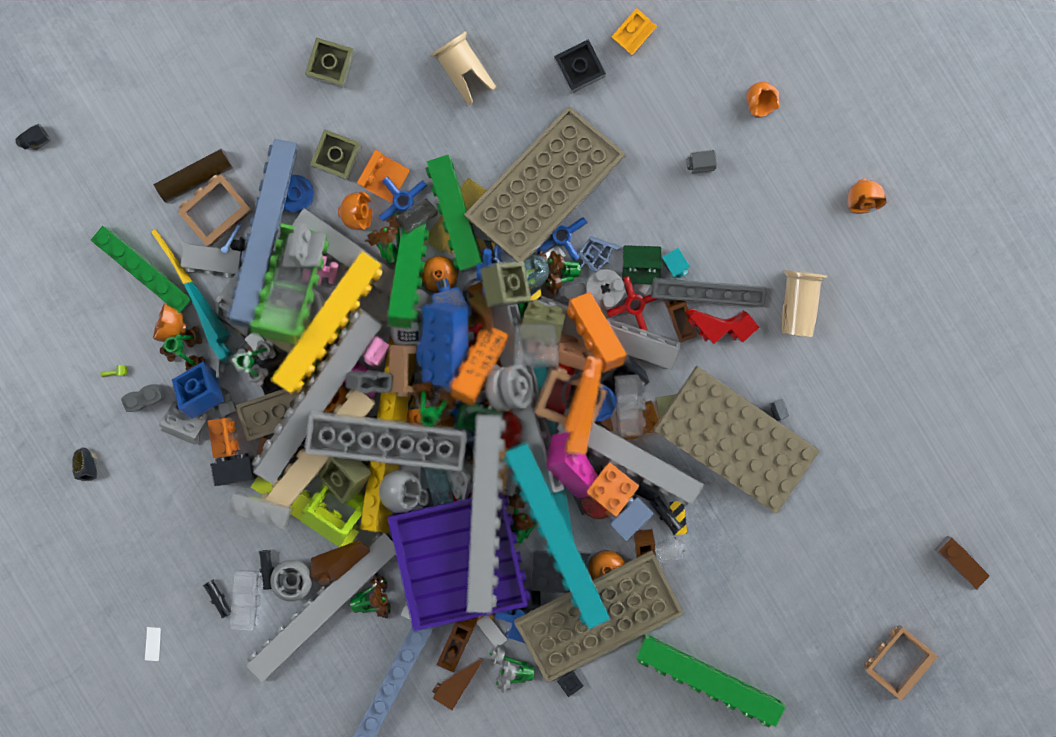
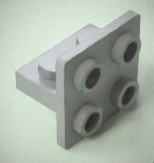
[282,222,326,268]
[159,401,208,445]
[443,459,474,500]

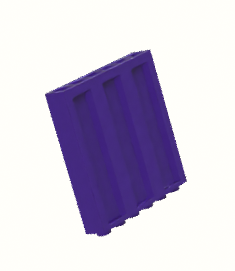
[388,491,530,631]

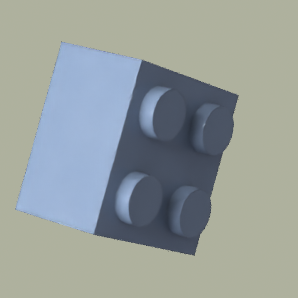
[609,495,654,541]

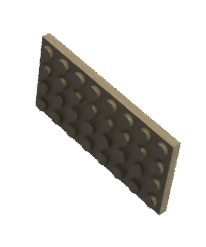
[464,106,626,262]
[653,366,820,514]
[514,551,684,683]

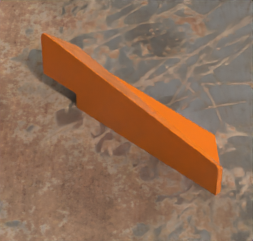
[563,356,603,455]

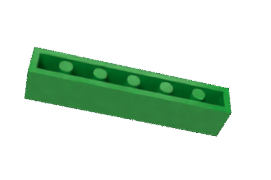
[425,154,482,273]
[388,220,430,329]
[90,225,193,314]

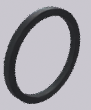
[562,374,601,410]

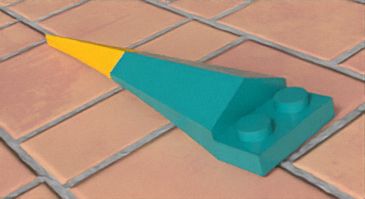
[151,229,233,365]

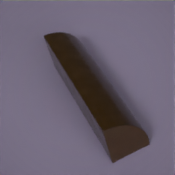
[153,149,233,203]

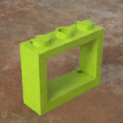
[301,483,365,547]

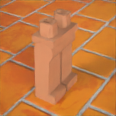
[527,333,594,370]

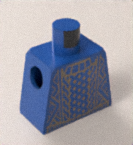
[432,278,472,316]

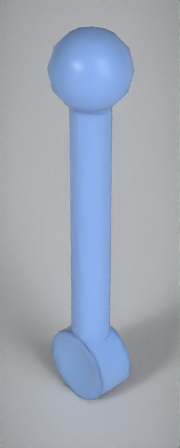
[221,223,242,254]

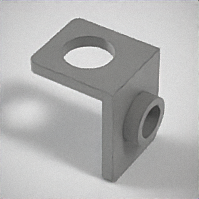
[205,358,226,378]

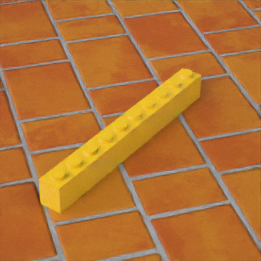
[360,338,417,533]

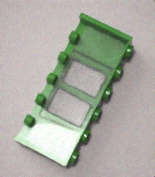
[250,223,329,345]

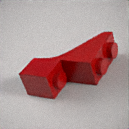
[685,309,760,344]
[545,362,575,415]

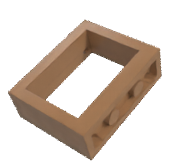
[177,174,253,247]
[389,345,442,396]
[533,367,607,431]
[863,625,938,701]

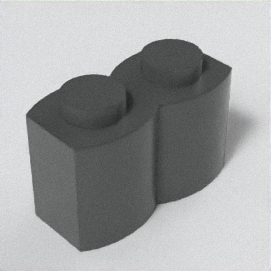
[686,150,717,174]
[346,370,392,393]
[121,384,165,412]

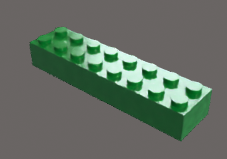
[635,633,786,728]

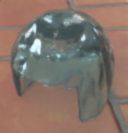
[524,255,549,288]

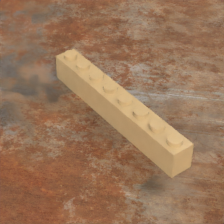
[261,390,377,507]

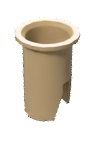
[429,32,497,106]
[782,270,827,337]

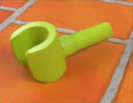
[100,365,128,377]

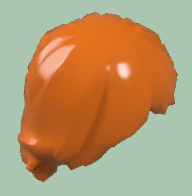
[746,81,781,118]

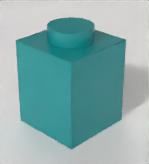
[661,247,690,279]

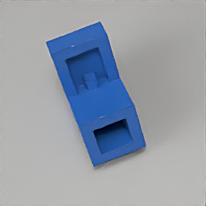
[492,608,526,644]

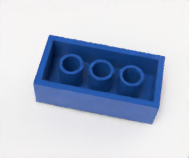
[422,302,468,388]

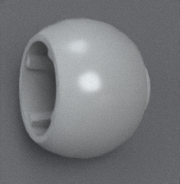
[379,470,421,513]
[270,560,312,602]

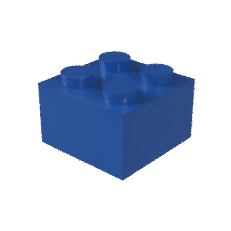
[172,362,224,419]

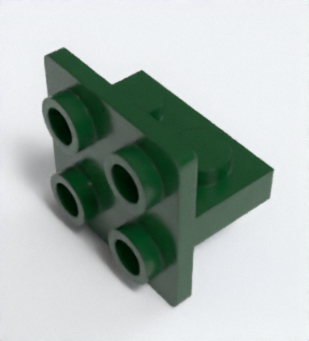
[622,245,662,285]
[455,401,503,431]

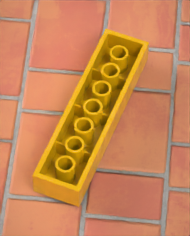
[272,251,383,395]

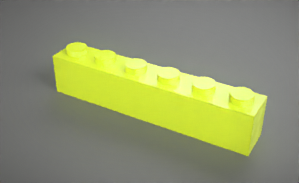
[251,475,361,547]

